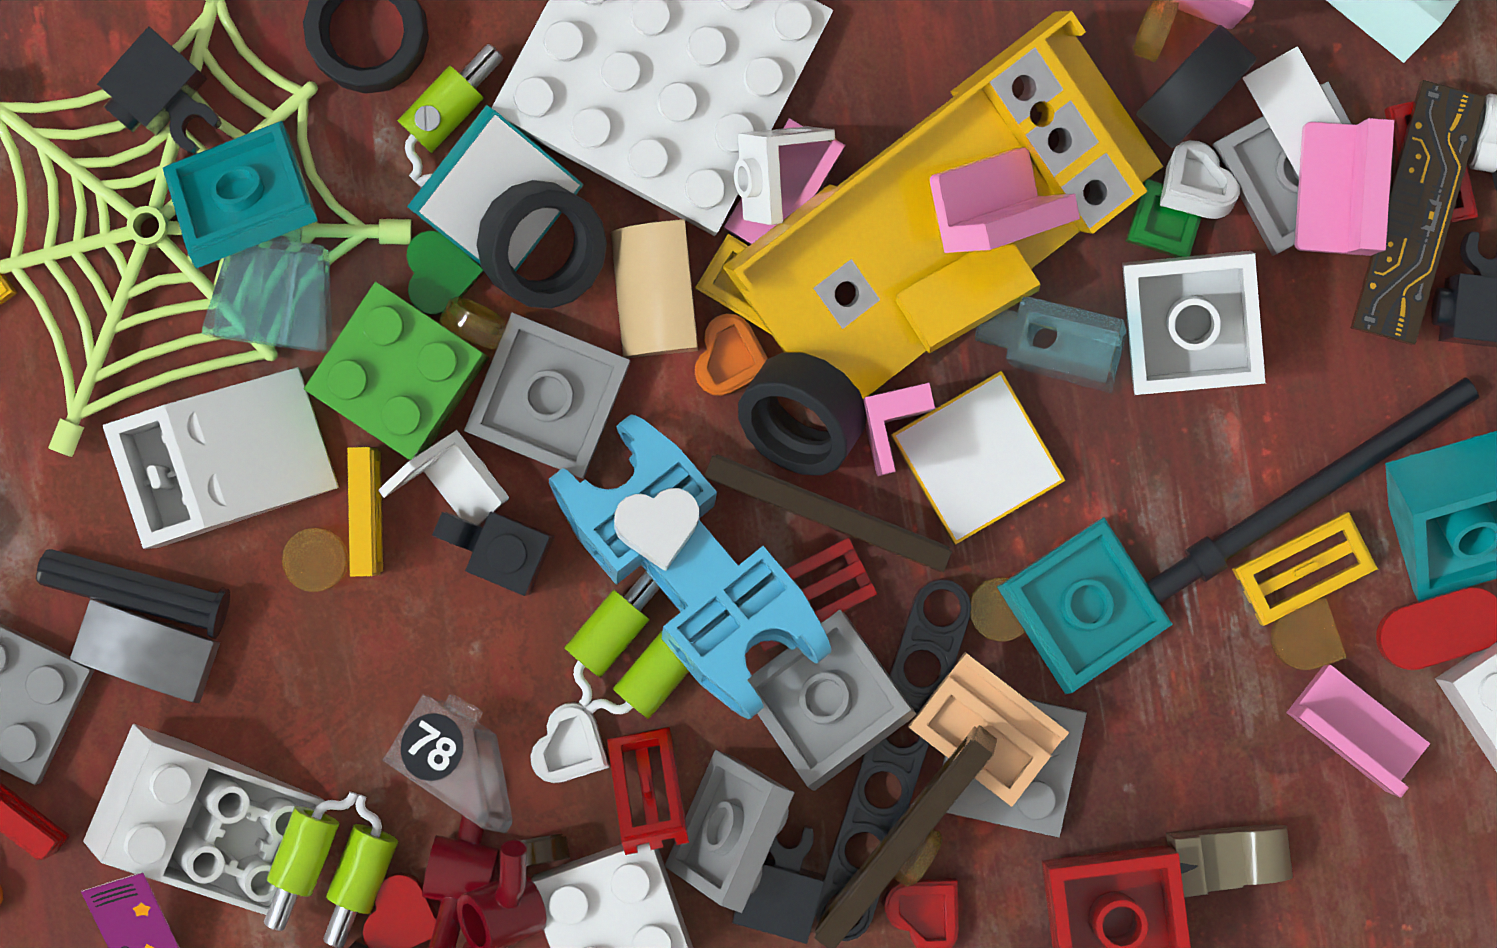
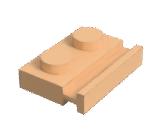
[908,652,1069,807]

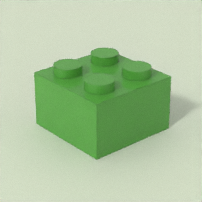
[304,282,490,460]

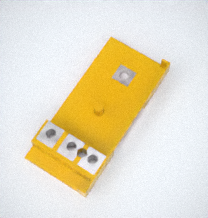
[722,11,1163,399]

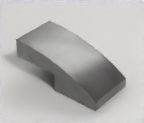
[70,599,220,703]

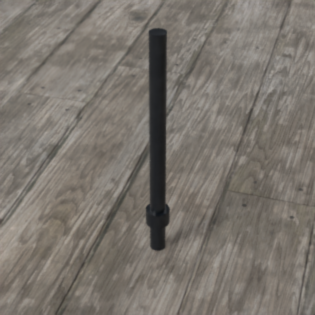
[1146,377,1479,604]

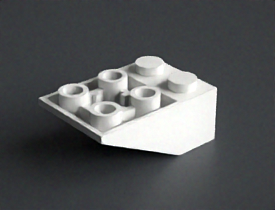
[102,367,339,549]
[83,723,325,915]

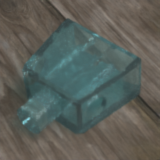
[202,227,333,353]
[975,296,1128,393]

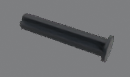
[36,549,230,639]

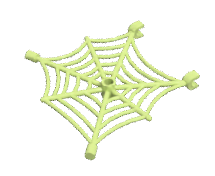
[0,0,412,457]

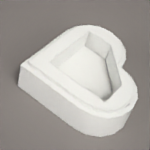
[1467,93,1497,173]
[1160,140,1240,219]
[614,488,699,572]
[530,702,610,783]

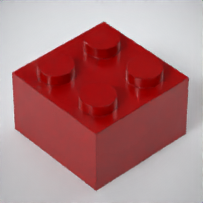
[1042,845,1191,948]

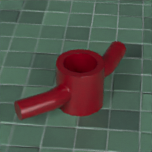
[422,775,499,948]
[457,840,547,948]

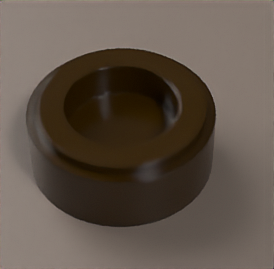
[521,834,570,867]

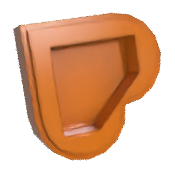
[695,314,768,396]

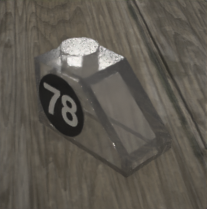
[383,693,513,833]

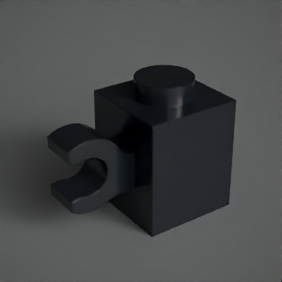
[97,26,222,154]
[1432,232,1497,347]
[432,511,555,596]
[732,825,825,944]

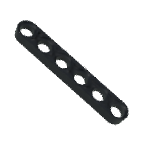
[815,579,971,941]

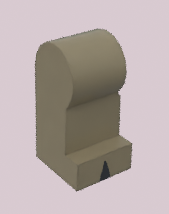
[1166,824,1293,897]

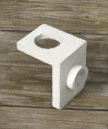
[734,126,835,225]
[378,430,509,525]

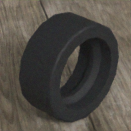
[303,0,429,94]
[1136,25,1256,148]
[476,180,607,309]
[738,352,867,475]

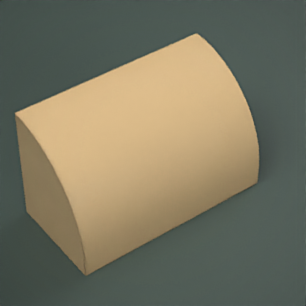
[611,219,698,358]

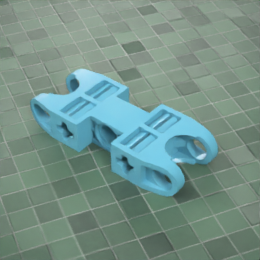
[548,414,831,719]

